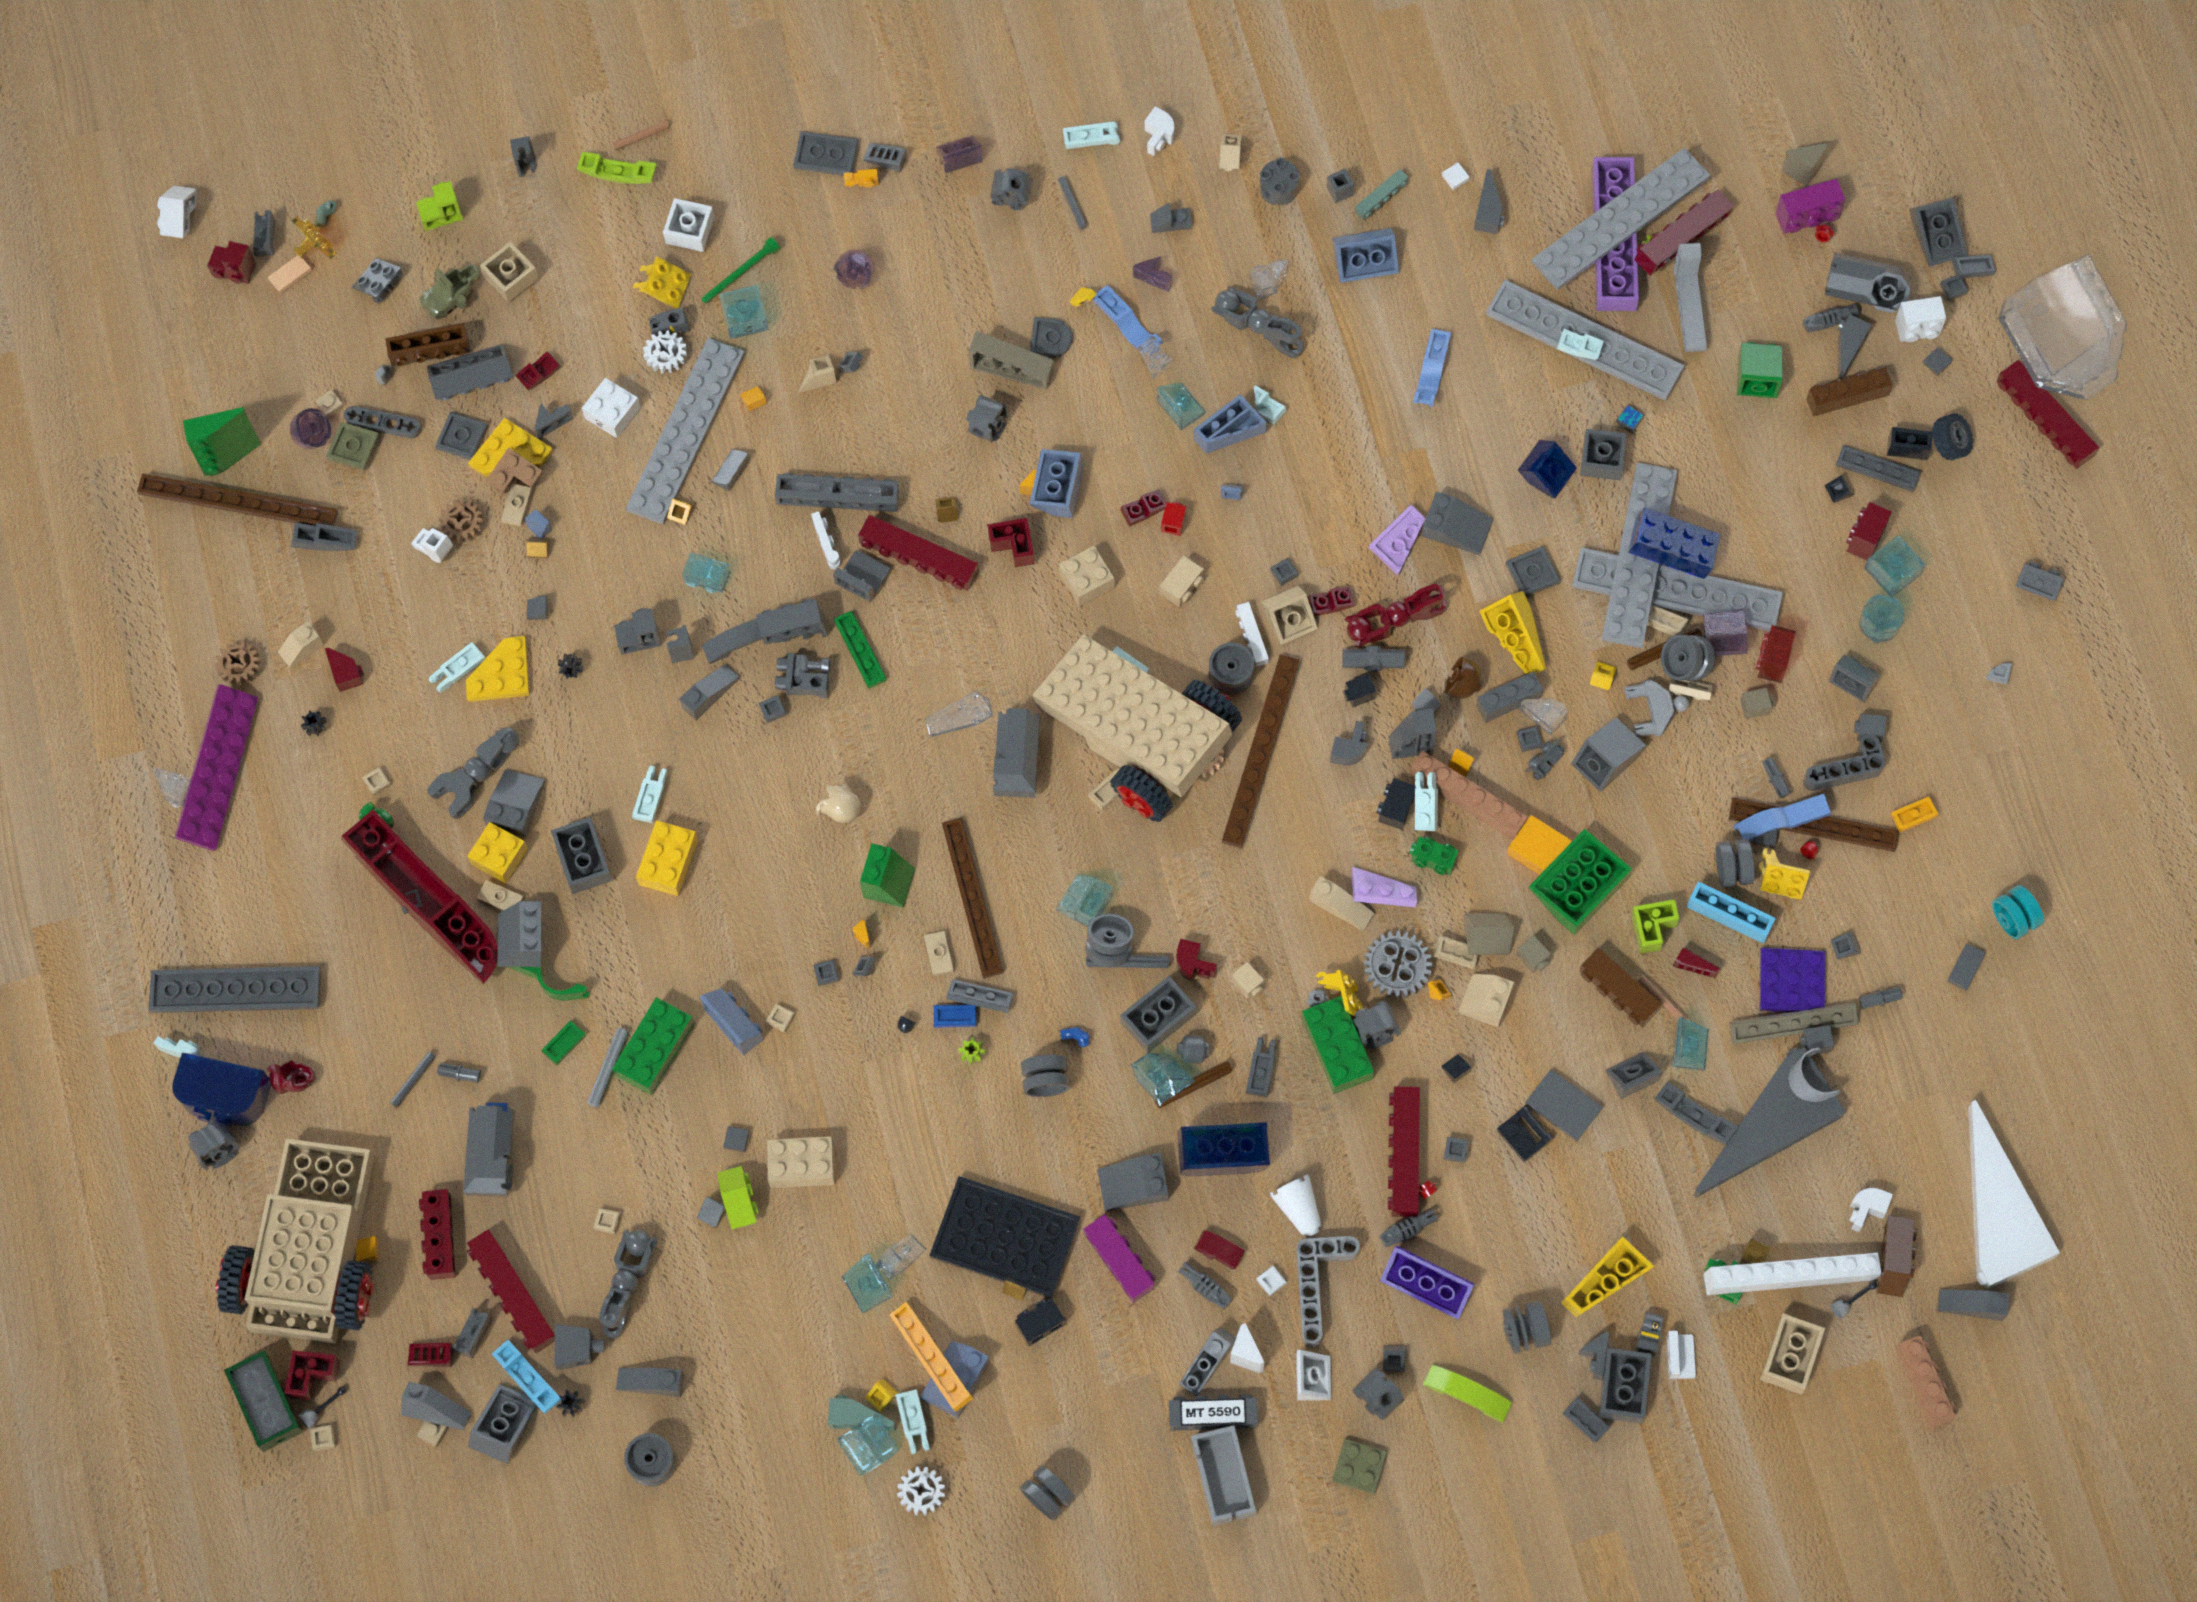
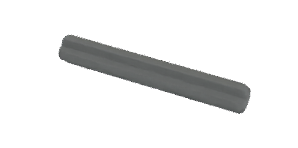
[1086,955,1169,968]

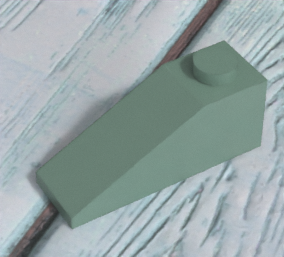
[828,1395,895,1431]

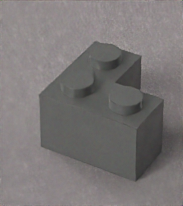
[614,608,661,655]

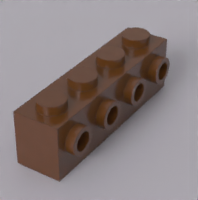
[385,324,471,367]
[1806,368,1893,417]
[1580,947,1662,1028]

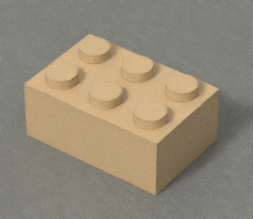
[767,1136,835,1188]
[1760,1313,1825,1395]

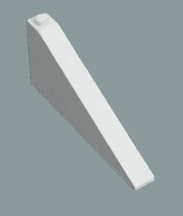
[1968,1100,2060,1290]

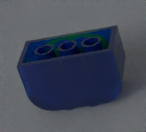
[172,1052,271,1127]
[1177,1122,1270,1177]

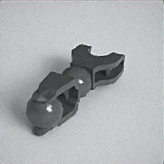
[1211,286,1303,358]
[427,727,519,819]
[599,1228,658,1339]

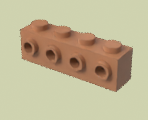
[1896,1335,1957,1430]

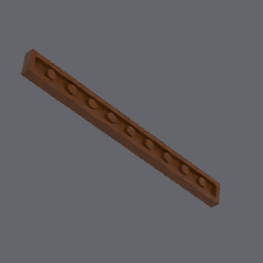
[137,473,338,526]
[1222,654,1300,849]

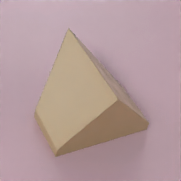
[798,355,836,393]

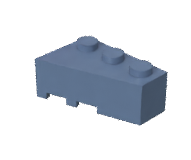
[1194,394,1266,454]

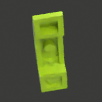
[577,152,657,184]
[1423,1365,1512,1423]

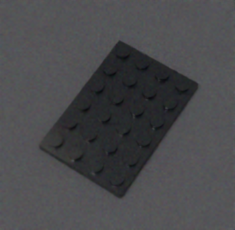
[929,1176,1081,1299]

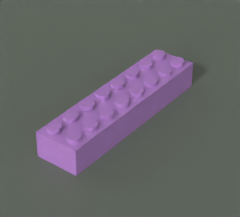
[1592,157,1639,311]

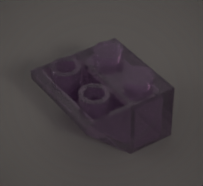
[1703,611,1748,656]

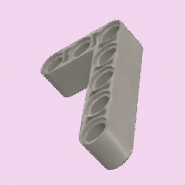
[1674,243,1706,353]
[1296,1236,1360,1348]

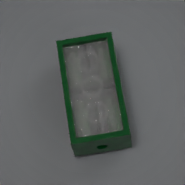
[224,1350,303,1452]

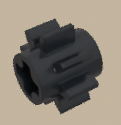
[558,653,583,679]
[301,710,327,736]
[556,1390,584,1418]

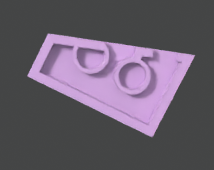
[1368,505,1426,575]
[1351,867,1417,907]

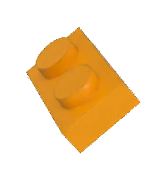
[1890,797,1939,833]

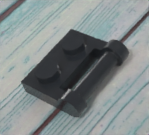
[1496,1105,1554,1163]

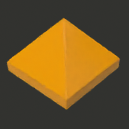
[1428,979,1452,1000]

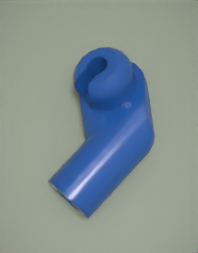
[1060,1027,1090,1047]

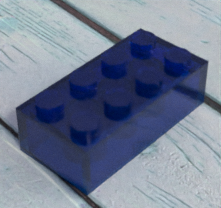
[1628,507,1720,579]

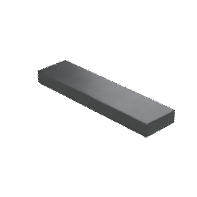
[1836,445,1920,492]

